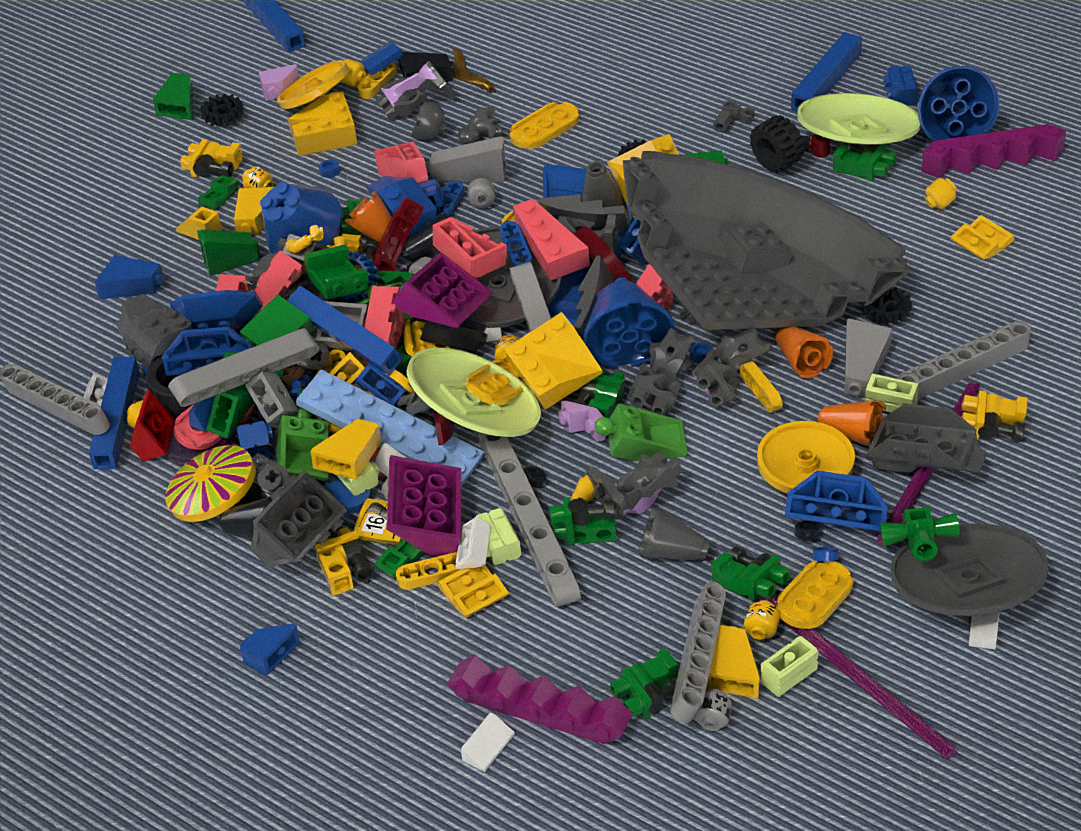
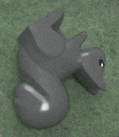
[458,107,503,144]

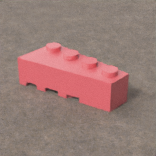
[513,199,590,281]

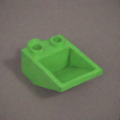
[594,403,688,461]
[276,408,328,480]

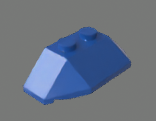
[366,176,437,240]
[170,290,263,330]
[162,326,254,376]
[785,470,888,531]

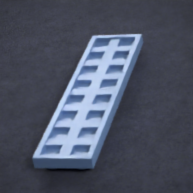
[296,369,484,488]

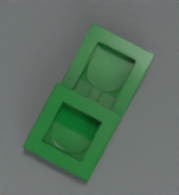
[198,175,239,210]
[374,539,425,578]

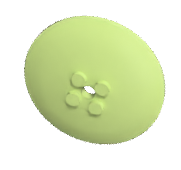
[797,93,921,145]
[407,348,541,437]

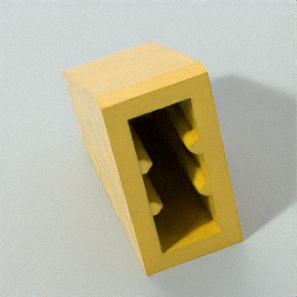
[234,187,274,236]
[310,419,381,480]
[706,625,760,699]

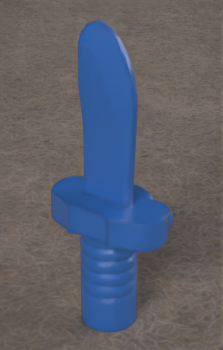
[291,374,313,389]

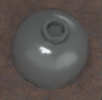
[411,99,447,141]

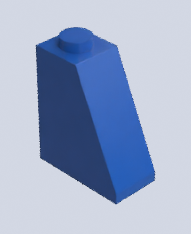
[95,255,164,299]

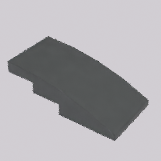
[538,194,631,233]
[573,256,615,340]

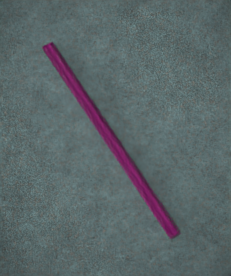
[877,382,980,546]
[760,595,957,760]

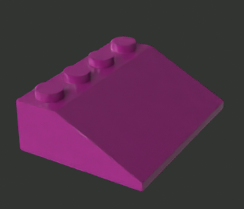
[392,252,493,328]
[386,455,461,556]

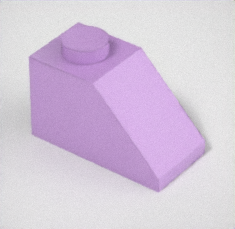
[258,64,299,101]

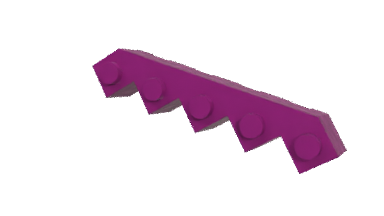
[921,124,1066,178]
[447,655,632,744]

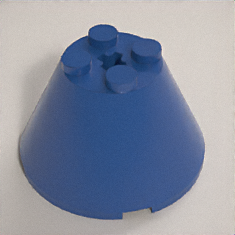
[918,66,999,141]
[260,182,343,254]
[583,278,675,368]

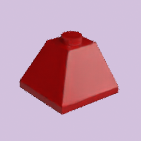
[130,390,175,461]

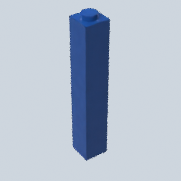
[242,0,305,53]
[791,32,862,112]
[288,286,403,376]
[89,356,140,469]

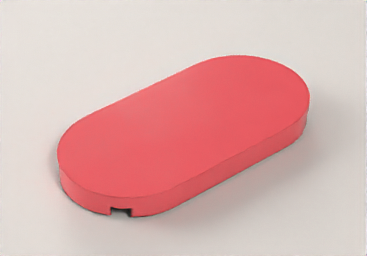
[174,404,254,450]

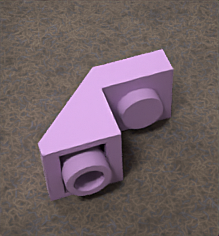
[559,401,605,442]

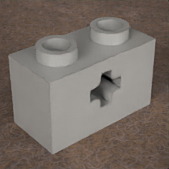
[245,372,299,424]

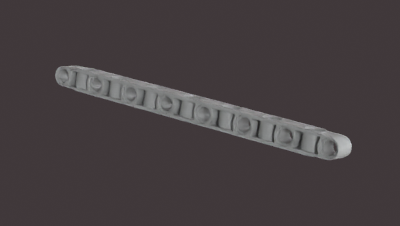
[473,430,581,607]

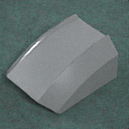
[310,301,368,352]

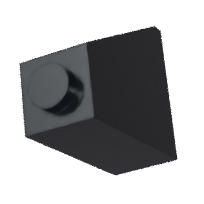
[398,52,455,82]
[420,318,488,352]

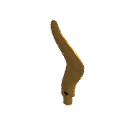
[452,48,494,93]

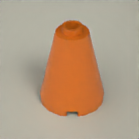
[345,191,392,243]
[775,327,833,379]
[818,400,887,447]

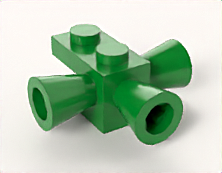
[880,507,960,561]

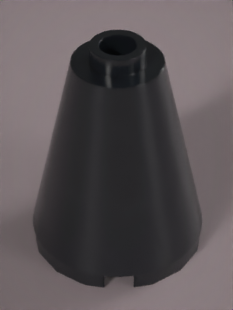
[401,212,448,263]
[219,496,272,539]

